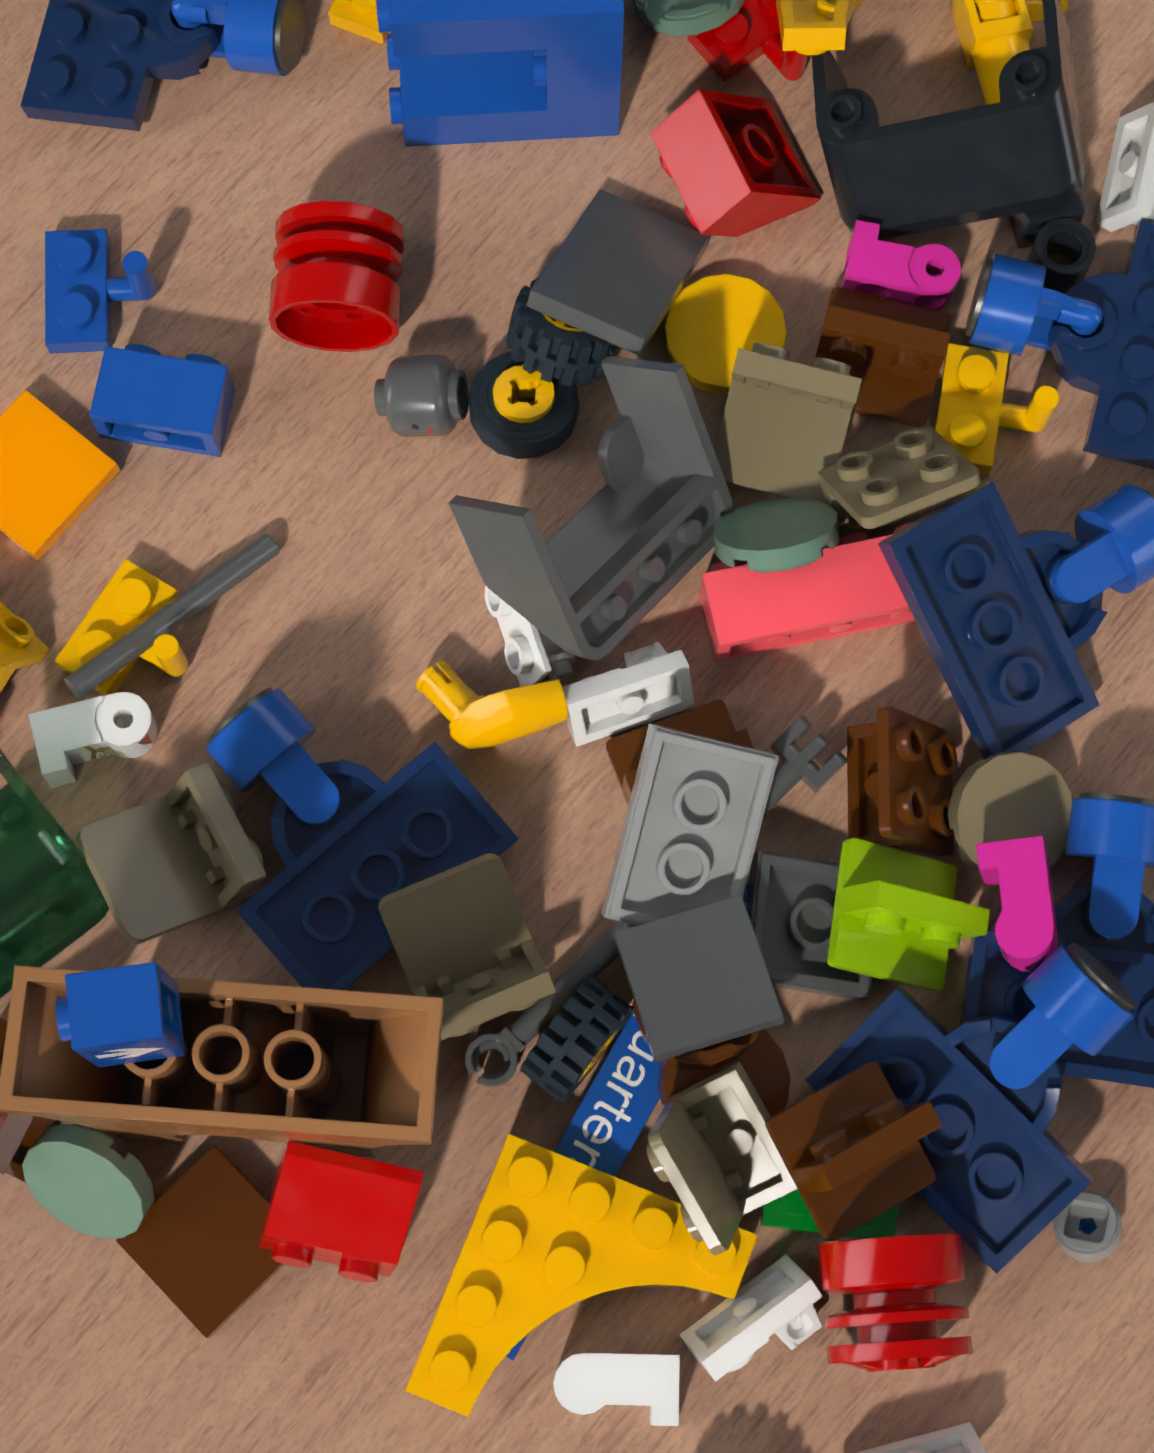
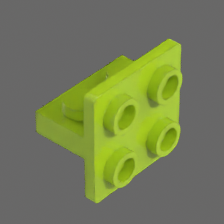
[827,838,990,992]

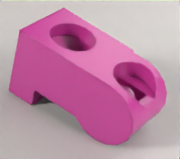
[841,220,961,310]
[976,836,1058,972]

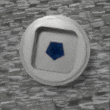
[1053,1191,1123,1263]

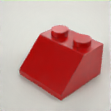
[650,89,821,237]
[259,1141,424,1282]

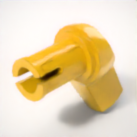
[416,660,568,749]

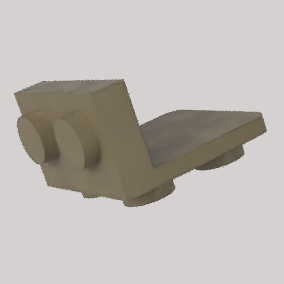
[714,342,862,503]
[817,427,981,538]
[76,762,267,944]
[378,853,556,1041]
[647,1062,797,1256]

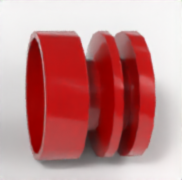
[269,201,405,352]
[818,1234,973,1372]

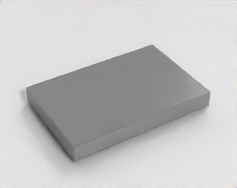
[601,723,779,925]

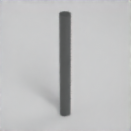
[64,533,279,699]

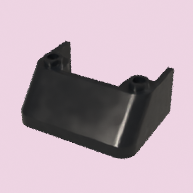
[812,0,1085,240]

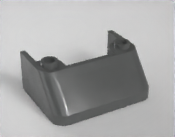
[449,356,733,660]

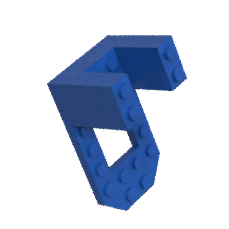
[376,0,624,147]

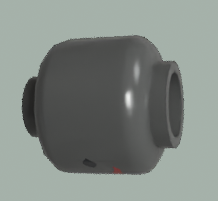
[374,355,469,437]

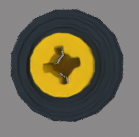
[468,352,579,459]

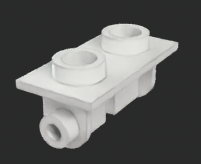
[485,585,576,687]

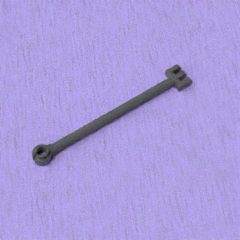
[465,715,848,1087]

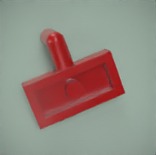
[687,0,807,82]

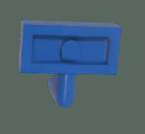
[45,229,157,354]

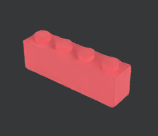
[699,521,915,662]

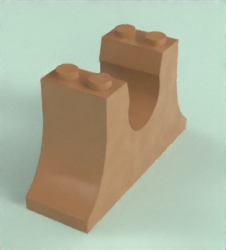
[0,965,444,1158]

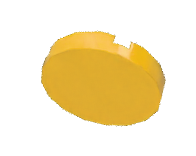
[664,274,787,395]

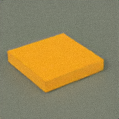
[0,390,121,561]

